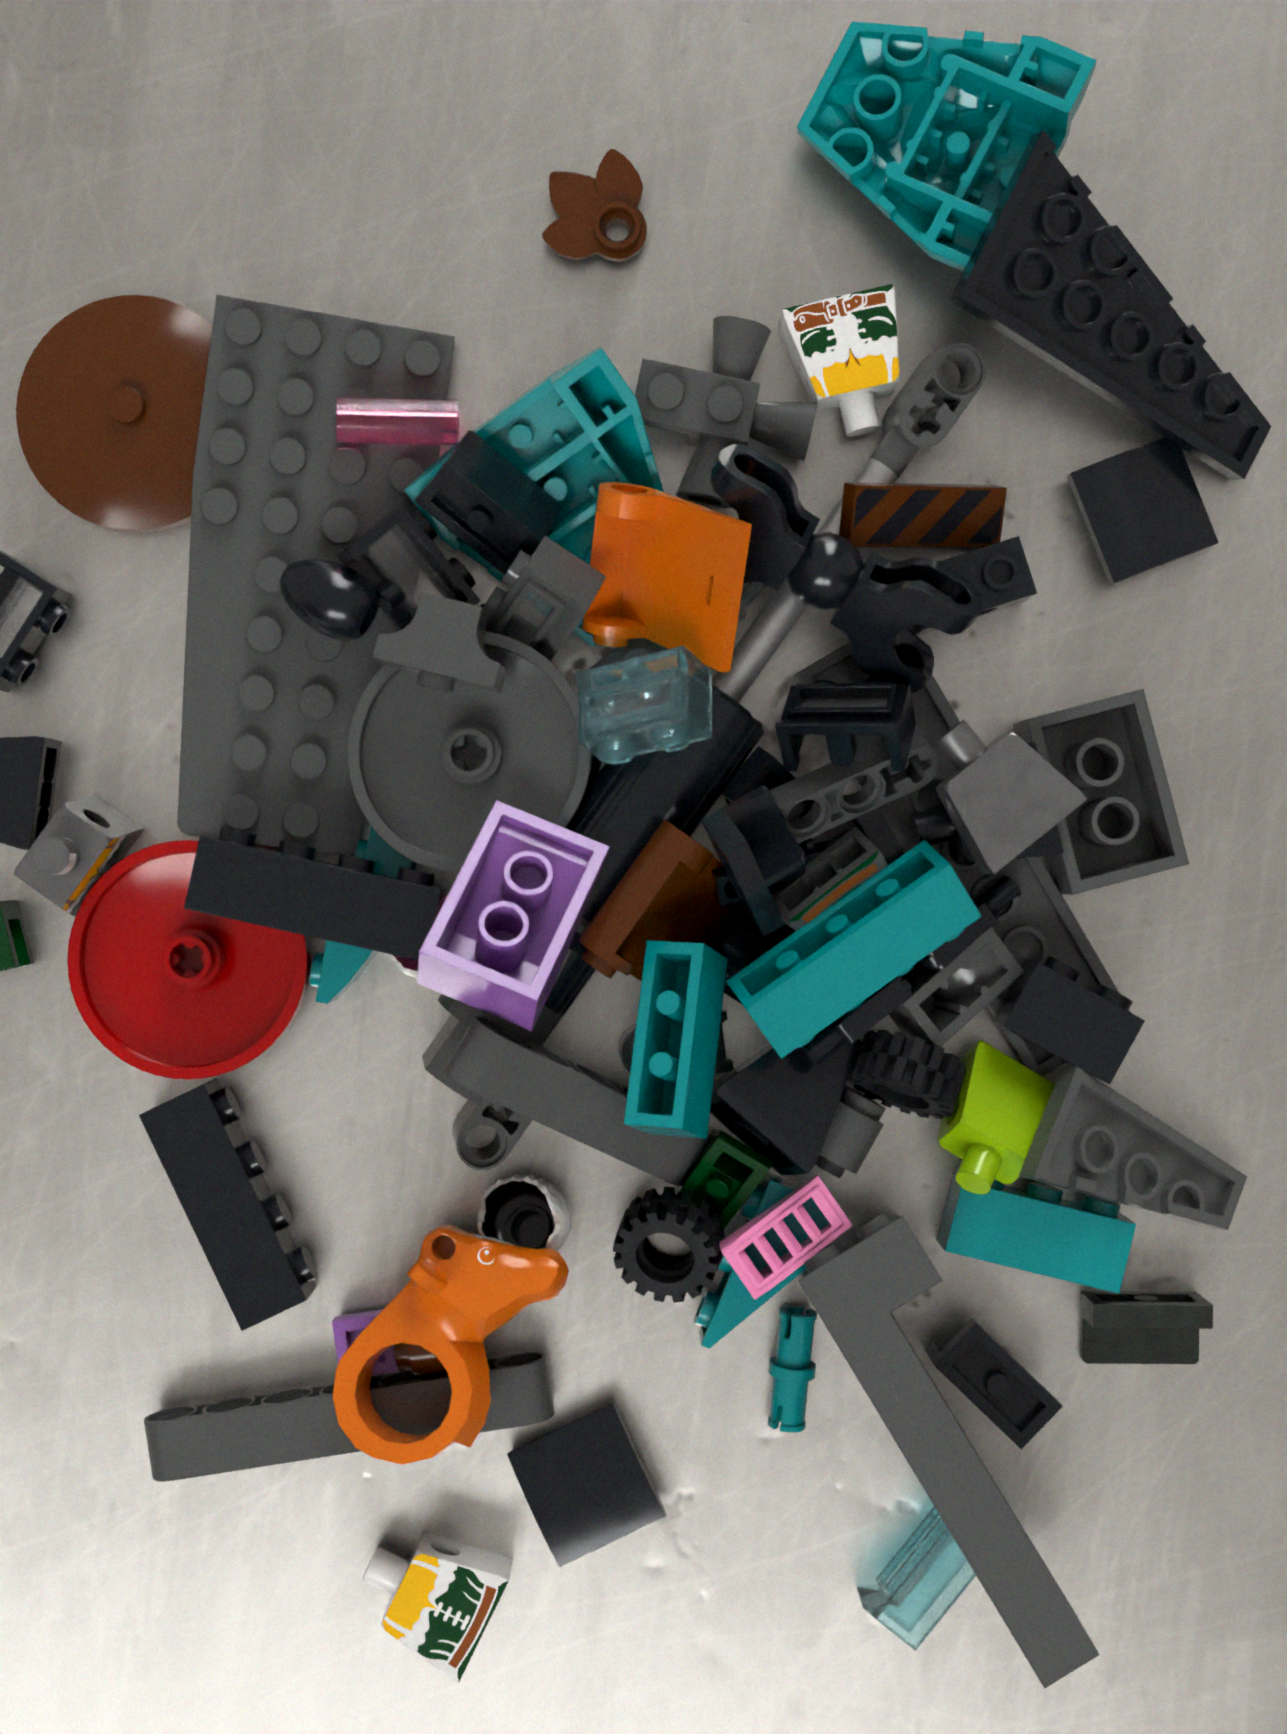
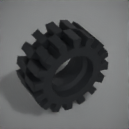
[849,1030,967,1119]

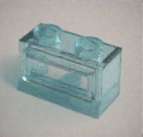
[575,645,712,764]

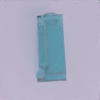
[857,1506,976,1651]

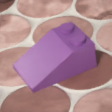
[417,800,610,1031]

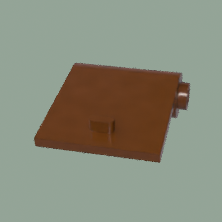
[578,820,734,981]

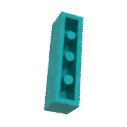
[726,840,982,1059]

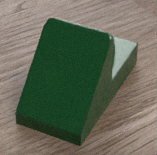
[675,1129,773,1229]

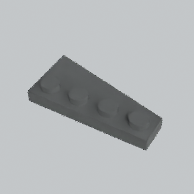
[1019,1066,1247,1230]

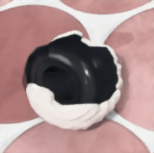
[477,1174,571,1251]

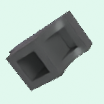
[373,592,507,694]

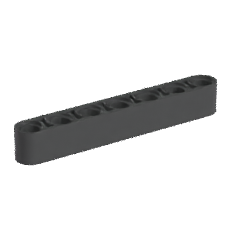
[144,1352,555,1482]

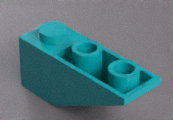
[694,1171,829,1349]

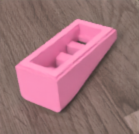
[719,1174,853,1300]

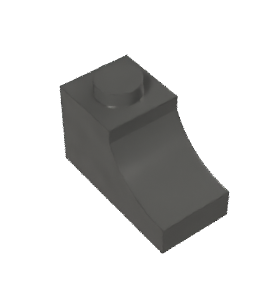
[888,927,1024,1047]

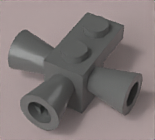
[635,316,817,509]

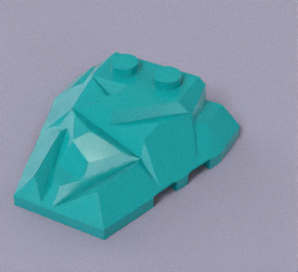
[797,21,1097,272]

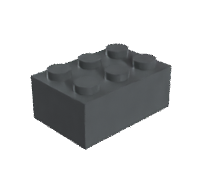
[1013,689,1189,895]

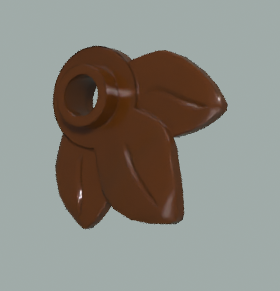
[542,149,647,262]

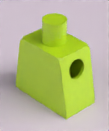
[937,1039,1055,1194]

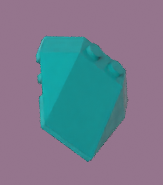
[404,347,664,647]

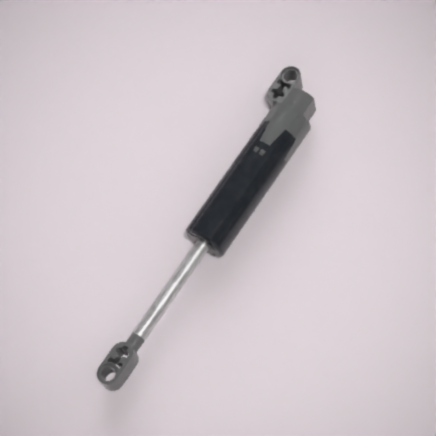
[422,343,986,1170]

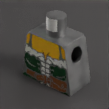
[13,795,144,917]

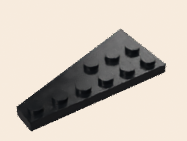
[949,130,1271,480]

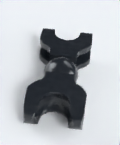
[710,444,982,693]

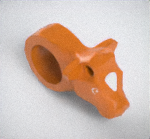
[332,1224,569,1465]

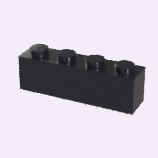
[184,827,447,960]
[139,1078,318,1331]

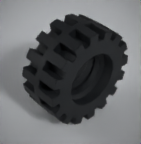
[613,1187,725,1303]

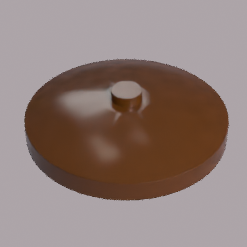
[16,295,213,534]

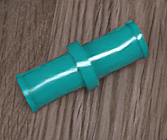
[768,1305,817,1433]

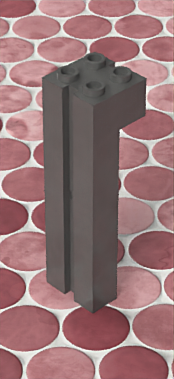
[798,1212,1100,1689]

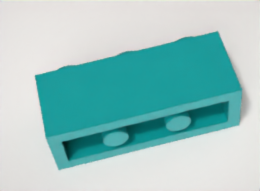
[624,940,728,1139]
[936,1172,1136,1294]

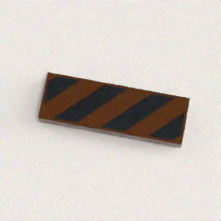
[839,483,1007,547]

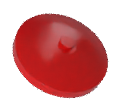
[67,840,311,1080]

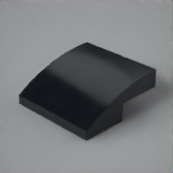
[1067,438,1219,586]
[507,1403,667,1567]

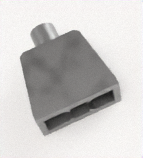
[935,719,1087,874]

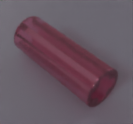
[336,397,459,445]

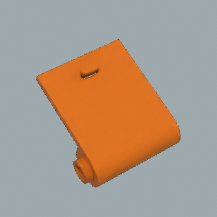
[582,482,752,672]

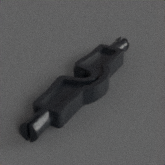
[800,875,1021,1066]

